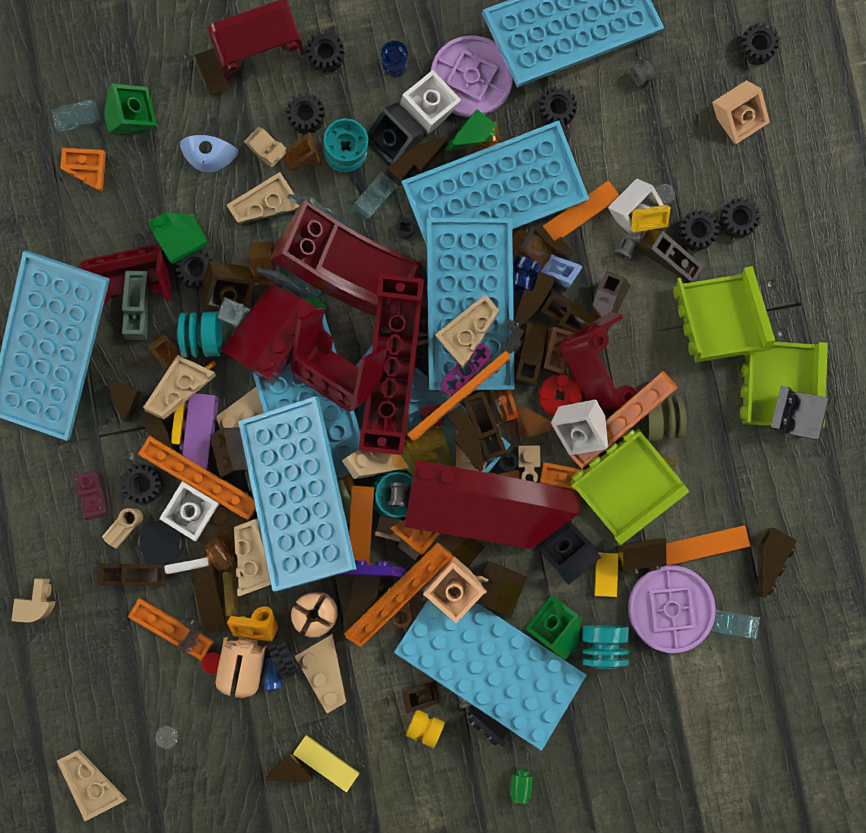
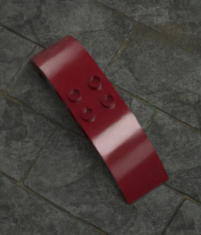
[358,274,424,455]

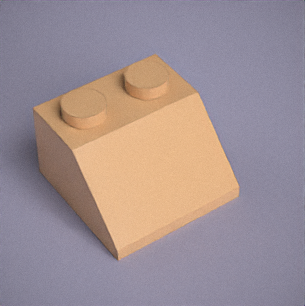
[712,80,770,144]
[423,556,486,623]

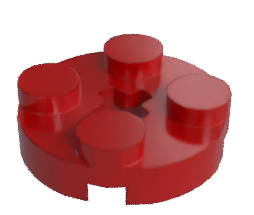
[539,374,582,416]

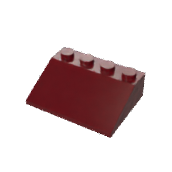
[221,283,319,386]

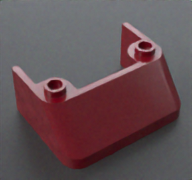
[207,0,304,81]
[79,244,171,307]
[290,308,387,411]
[560,312,650,413]

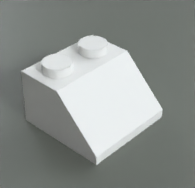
[400,70,461,135]
[608,179,663,243]
[551,399,608,455]
[160,481,219,541]

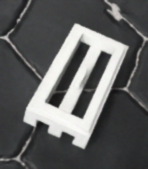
[164,557,212,574]

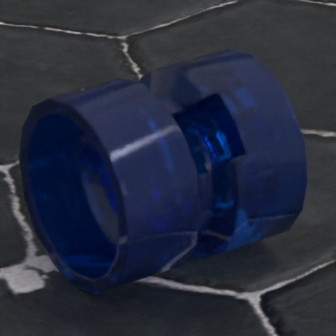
[381,40,408,77]
[513,256,541,293]

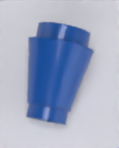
[261,658,283,691]

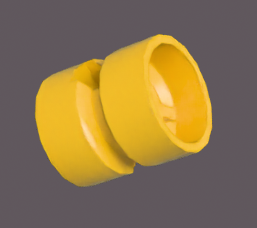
[405,710,445,748]

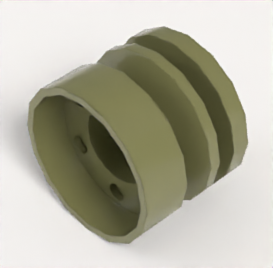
[641,394,687,441]

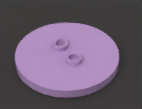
[431,35,513,118]
[628,565,716,653]

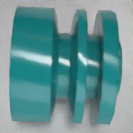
[324,118,368,173]
[177,312,222,358]
[370,472,412,518]
[582,625,629,669]

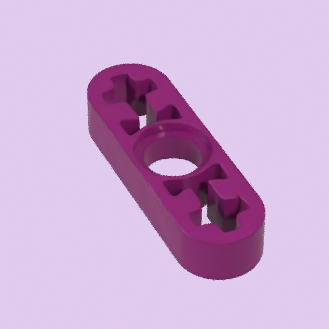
[441,344,490,395]

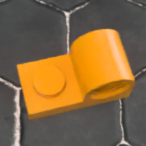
[227,606,278,642]

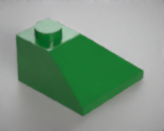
[104,83,157,135]
[444,109,496,152]
[148,212,209,264]
[525,595,581,661]

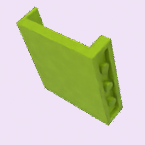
[673,266,775,363]
[739,342,828,428]
[571,428,690,545]

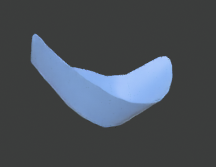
[180,135,238,172]

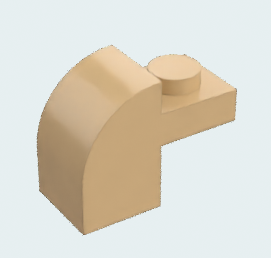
[244,127,286,167]
[12,578,56,622]

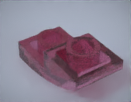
[74,470,108,520]

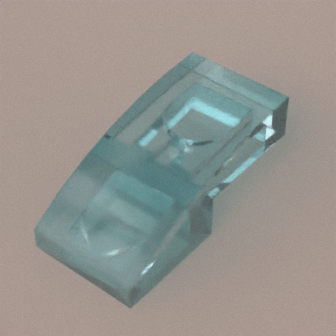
[52,99,100,131]
[352,172,397,219]
[216,298,250,328]
[711,610,760,639]

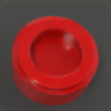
[202,652,221,674]

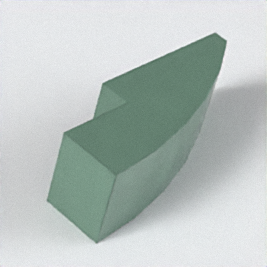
[122,271,149,340]

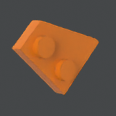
[60,148,106,192]
[389,519,440,555]

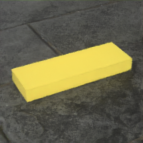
[293,735,359,792]

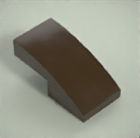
[195,48,229,95]
[533,225,574,260]

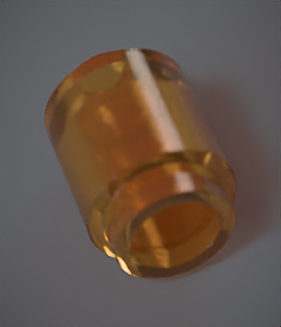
[204,538,235,572]

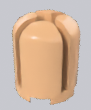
[291,591,338,638]
[215,637,267,698]

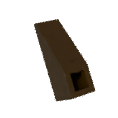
[590,271,630,333]
[514,321,548,387]
[757,528,797,597]

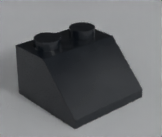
[367,102,427,165]
[536,521,601,585]

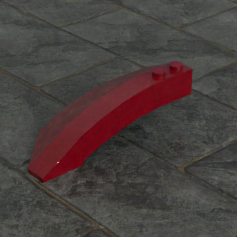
[270,199,428,334]
[404,460,582,549]

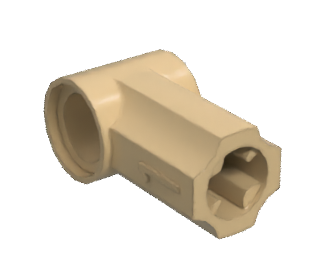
[102,508,143,549]

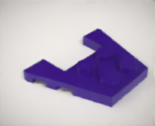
[339,560,410,578]

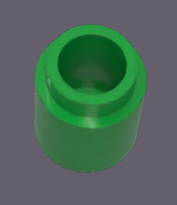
[510,769,533,804]

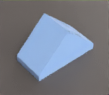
[541,255,582,290]

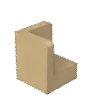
[375,516,402,542]

